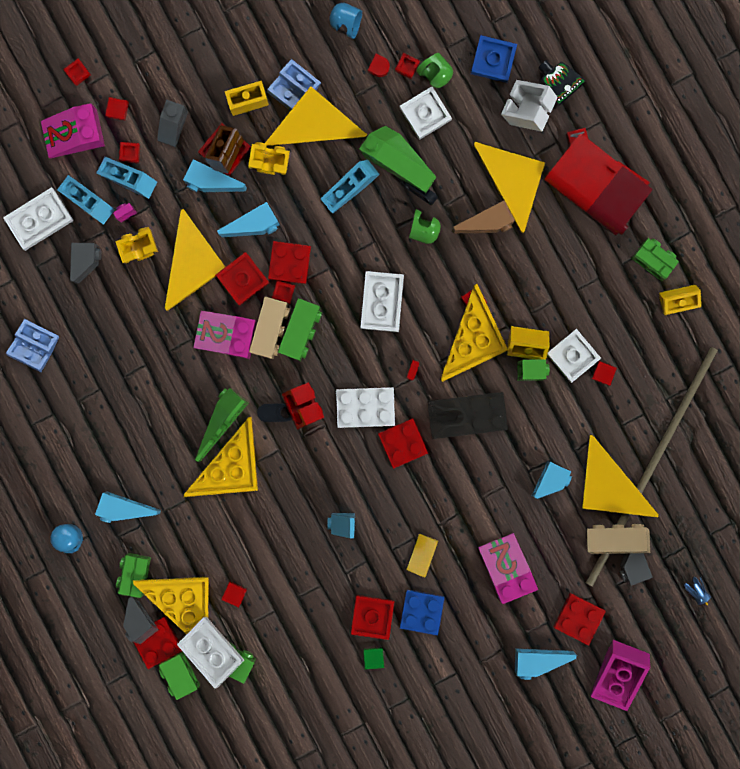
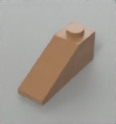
[452,201,515,233]

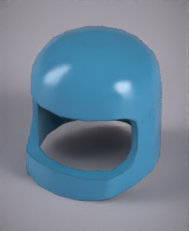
[330,3,362,39]
[50,524,83,553]

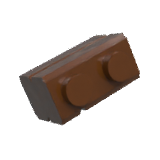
[205,125,244,174]

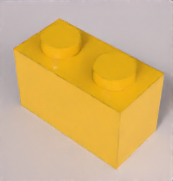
[225,80,269,116]
[507,326,549,360]

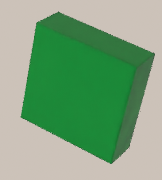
[364,647,384,669]

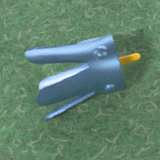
[684,577,711,605]

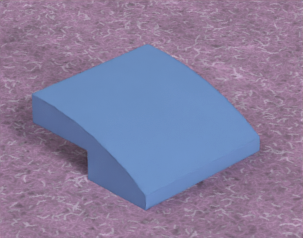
[267,59,321,111]
[6,319,59,372]

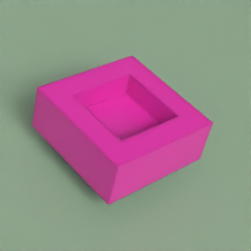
[113,203,137,223]

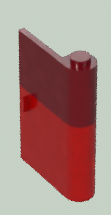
[544,133,653,236]

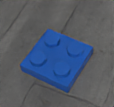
[471,35,517,83]
[400,589,445,635]

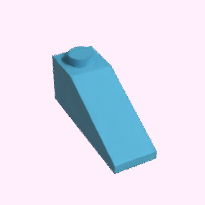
[97,157,157,199]
[183,159,247,192]
[321,160,380,213]
[57,175,115,225]
[217,202,280,237]
[95,492,161,523]
[328,513,355,538]
[515,649,576,680]

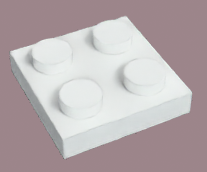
[399,87,452,140]
[547,329,601,383]

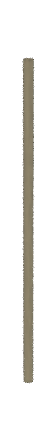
[586,347,718,587]

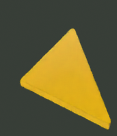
[265,86,367,146]
[474,142,545,233]
[165,209,225,311]
[440,284,507,382]
[184,417,258,497]
[582,435,659,517]
[132,577,208,635]

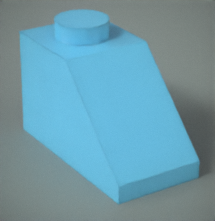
[531,461,572,499]

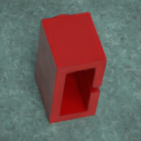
[282,382,324,430]

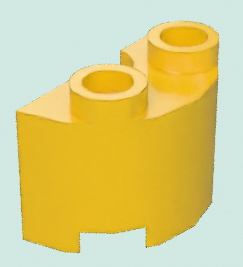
[248,142,290,175]
[115,227,158,263]

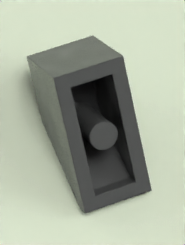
[157,99,188,147]
[70,243,102,284]
[619,553,653,586]
[123,596,159,644]

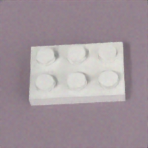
[3,187,74,251]
[361,271,404,332]
[336,387,395,428]
[177,617,244,689]

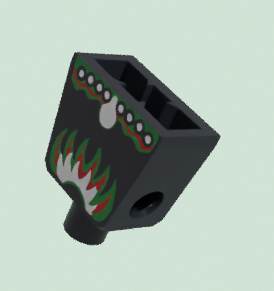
[538,60,585,109]

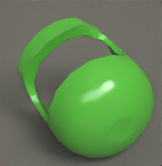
[416,53,453,88]
[409,209,441,244]

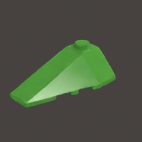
[359,126,437,193]
[195,388,249,462]

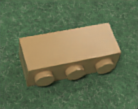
[249,297,290,359]
[587,524,650,554]

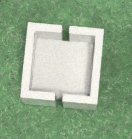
[501,80,558,132]

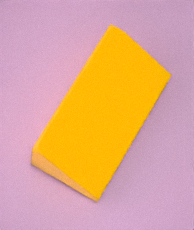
[659,285,701,315]
[406,534,438,578]

